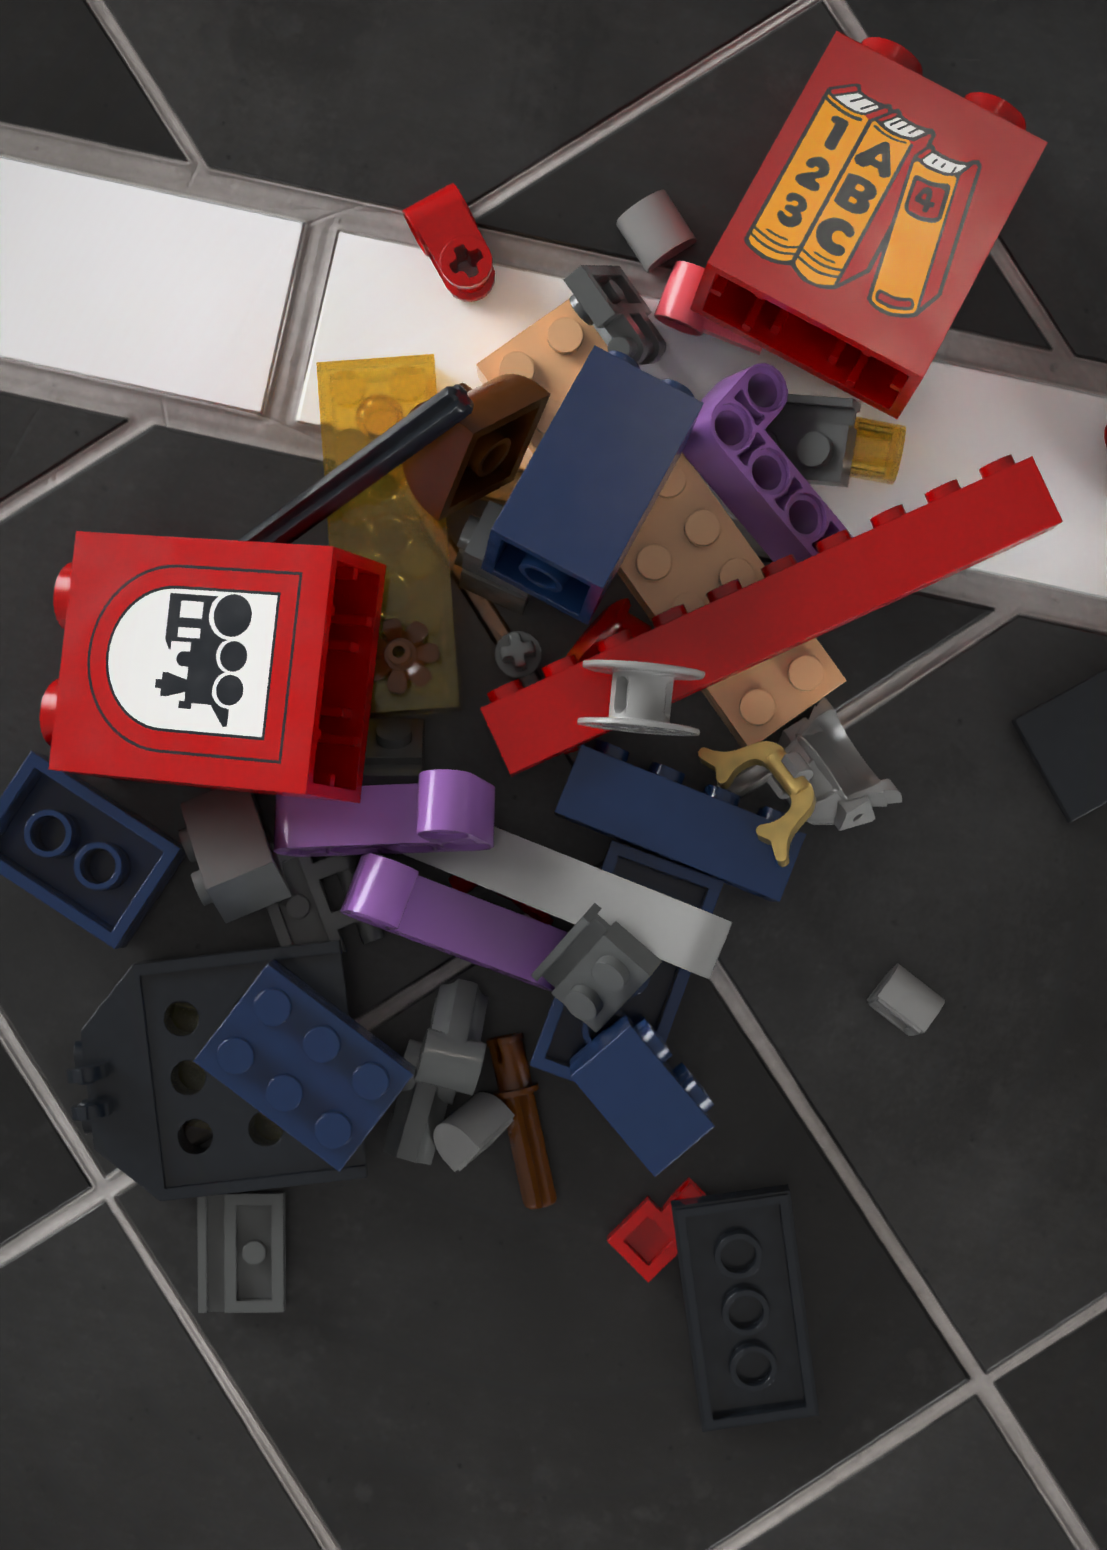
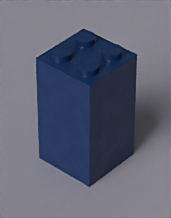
[481,345,704,625]

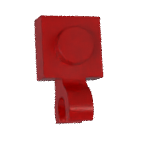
[607,1177,706,1283]

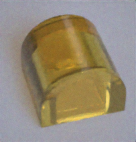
[850,416,906,485]

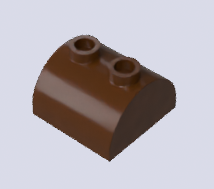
[402,374,550,521]

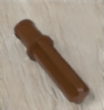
[486,1032,557,1209]

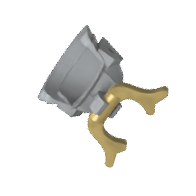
[698,697,902,867]

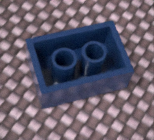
[0,751,186,949]
[193,959,415,1172]

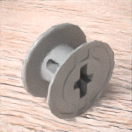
[577,660,705,736]

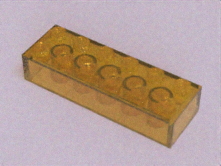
[316,354,462,718]

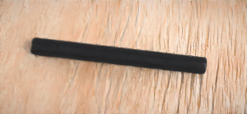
[237,384,474,544]

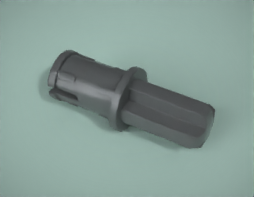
[495,631,541,678]

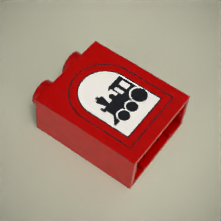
[40,531,386,803]

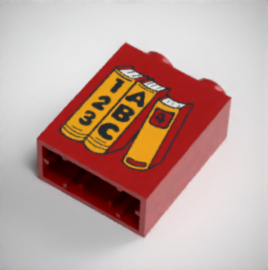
[690,31,1048,420]

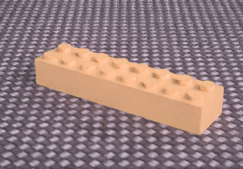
[476,299,847,748]

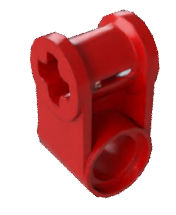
[402,183,495,302]

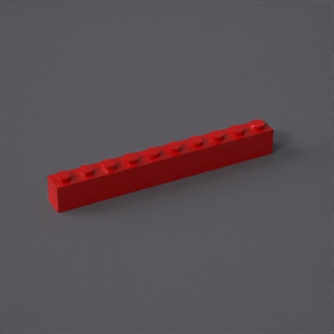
[480,454,1063,777]

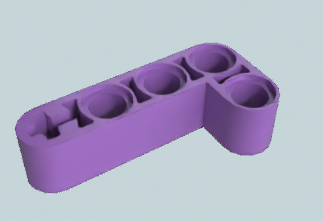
[683,363,853,563]
[273,769,495,857]
[340,853,568,991]

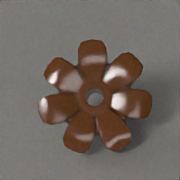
[374,618,440,694]

